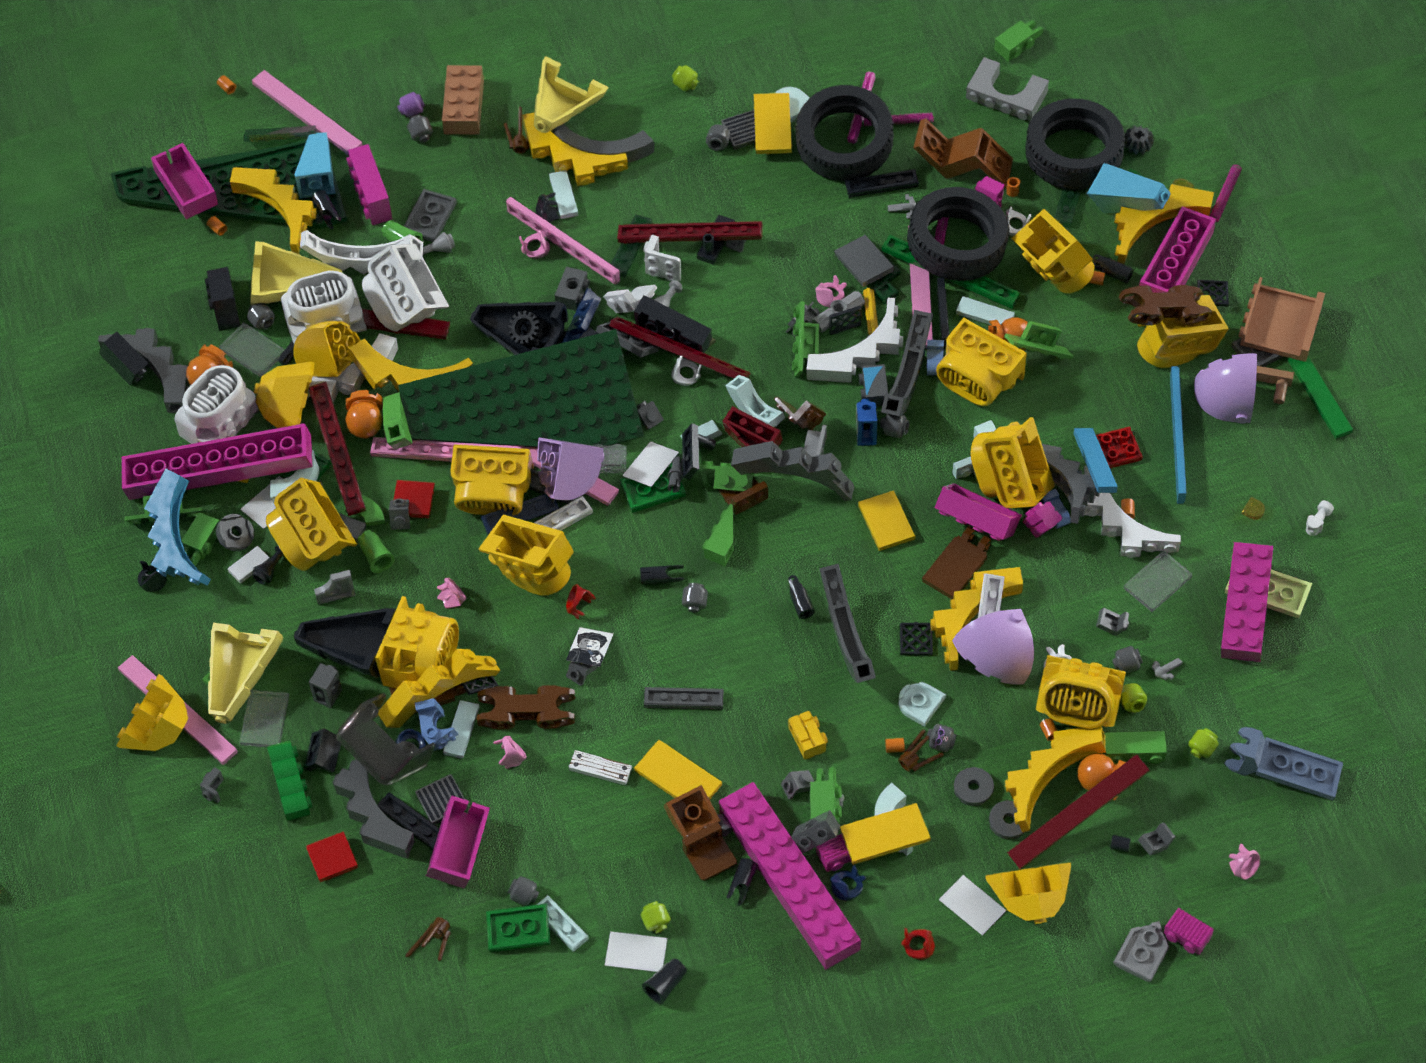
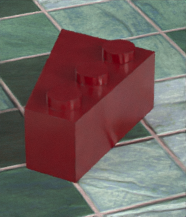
[723,406,782,448]

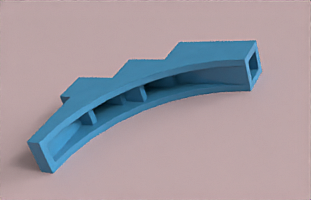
[144,469,211,586]

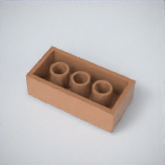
[442,65,484,134]

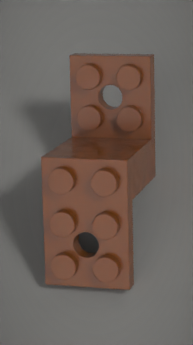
[914,118,1013,188]

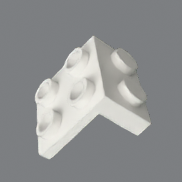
[644,235,681,282]
[603,285,657,313]

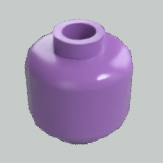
[398,92,425,118]

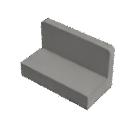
[804,425,827,457]

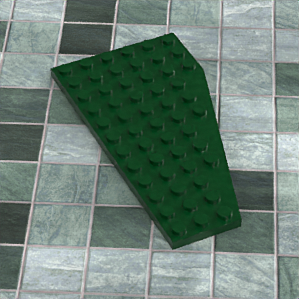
[398,329,644,448]

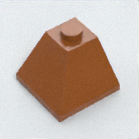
[663,785,720,838]

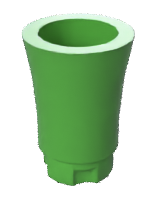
[381,220,423,242]
[358,530,395,573]

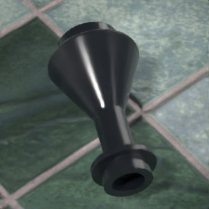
[252,546,286,585]

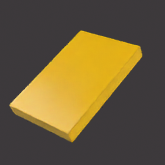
[858,490,915,551]

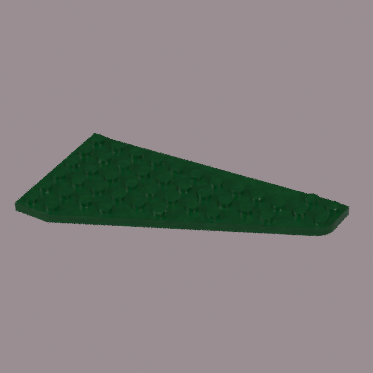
[111,140,347,228]

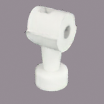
[1306,500,1334,536]

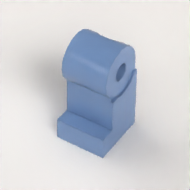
[926,340,944,375]
[1040,489,1071,529]

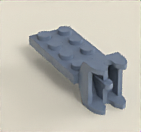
[1225,727,1343,800]

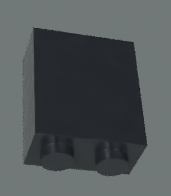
[99,331,148,385]

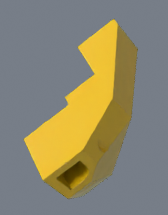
[116,674,188,751]

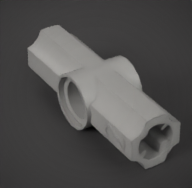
[812,291,865,333]

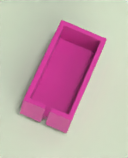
[151,143,218,219]
[346,144,393,225]
[934,483,1022,541]
[426,796,490,889]

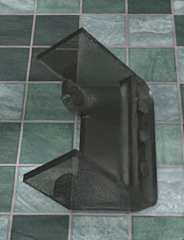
[336,693,436,785]

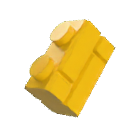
[788,711,828,760]

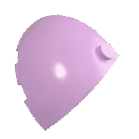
[1194,354,1257,423]
[537,437,604,500]
[952,609,1034,684]

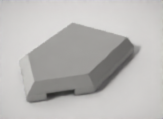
[1113,921,1169,982]

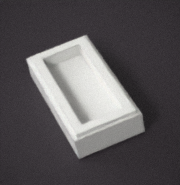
[228,546,270,584]

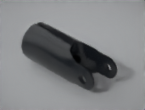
[312,190,341,229]
[1093,254,1134,284]
[640,565,685,585]
[788,575,815,619]
[726,858,758,906]

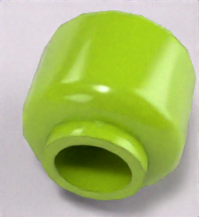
[672,65,699,91]
[1120,683,1147,713]
[1188,728,1219,759]
[641,901,671,933]

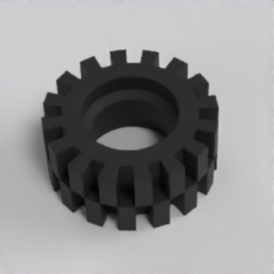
[508,311,544,346]

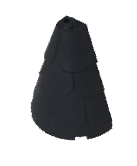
[470,302,568,355]
[294,608,396,678]

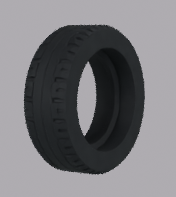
[796,85,893,181]
[1025,99,1125,190]
[907,187,1009,281]

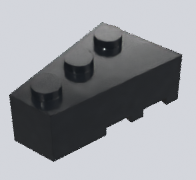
[204,266,241,331]

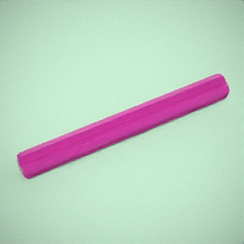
[847,71,875,144]

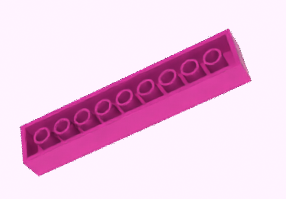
[122,424,313,500]
[719,782,861,970]

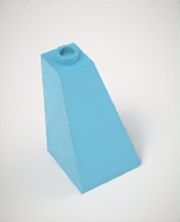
[295,132,335,199]
[1087,163,1171,214]

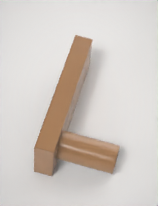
[1256,366,1294,404]

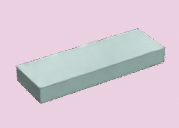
[549,170,578,219]
[956,297,1015,325]
[443,700,480,759]
[537,896,589,952]

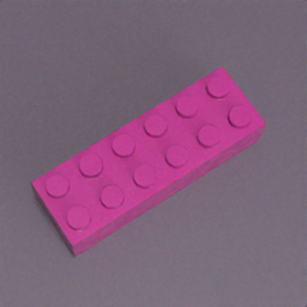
[1139,206,1216,293]
[1221,542,1273,662]

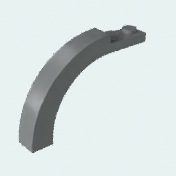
[551,124,655,163]
[881,310,933,417]
[819,564,876,683]

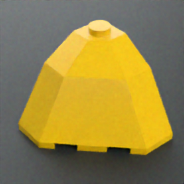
[253,362,315,428]
[985,862,1071,924]

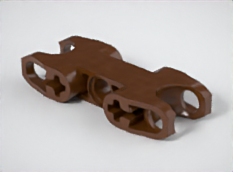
[1119,285,1213,325]
[477,685,575,730]

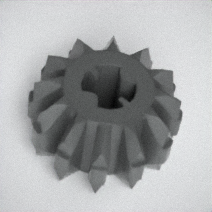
[1124,125,1154,155]

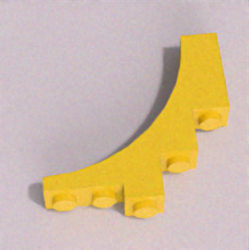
[523,112,628,186]
[230,167,317,254]
[1114,184,1214,264]
[348,338,473,392]
[930,567,1023,671]
[377,649,501,728]
[1005,726,1106,832]

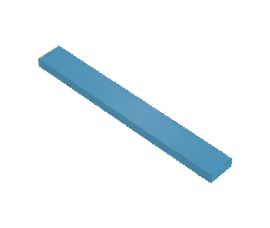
[1170,366,1186,504]

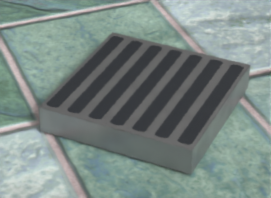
[721,110,756,150]
[415,774,469,825]

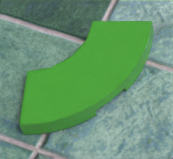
[345,495,385,526]

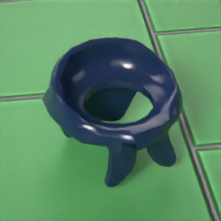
[394,729,427,763]
[831,865,866,901]

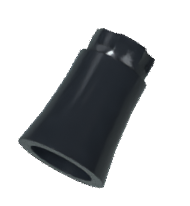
[642,958,687,1005]

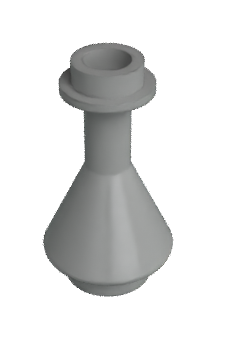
[423,232,455,254]
[653,280,682,307]

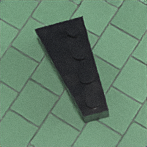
[634,295,712,353]

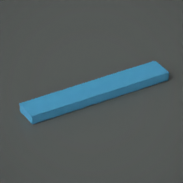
[1074,428,1118,493]

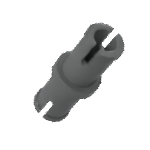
[668,457,683,493]

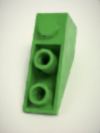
[383,392,413,450]
[702,504,734,566]

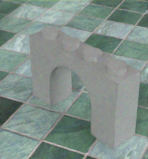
[966,57,1049,121]

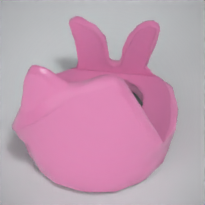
[519,230,550,259]
[815,275,847,307]
[437,578,467,609]
[493,736,527,769]
[1229,844,1260,880]

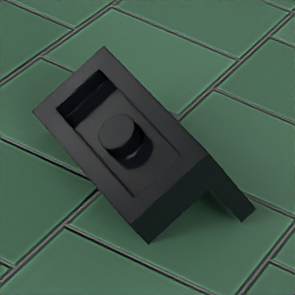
[304,728,342,773]

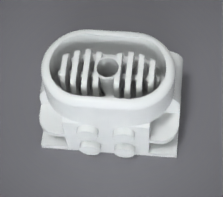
[362,244,449,332]
[281,271,367,343]
[175,365,259,444]

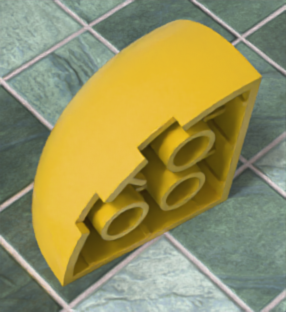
[294,321,361,377]

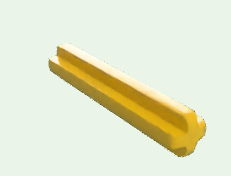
[863,288,878,335]

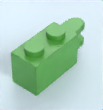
[994,20,1044,62]
[181,512,220,566]
[810,767,842,824]

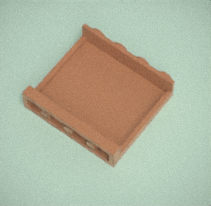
[1239,277,1325,362]

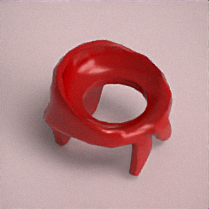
[566,584,595,619]
[901,928,935,960]

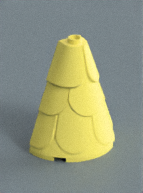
[534,56,609,133]
[250,241,342,305]
[208,623,283,724]

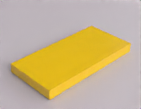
[754,93,792,154]
[634,740,722,800]
[840,803,930,864]

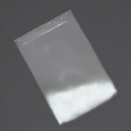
[219,323,285,377]
[1124,551,1192,612]
[239,690,290,747]

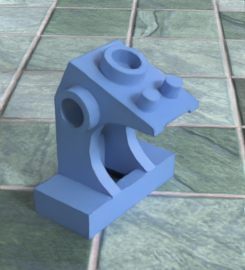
[415,698,459,751]

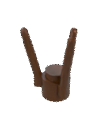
[504,106,529,153]
[898,729,944,772]
[406,917,451,961]

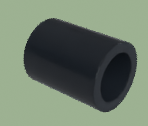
[1110,835,1131,852]

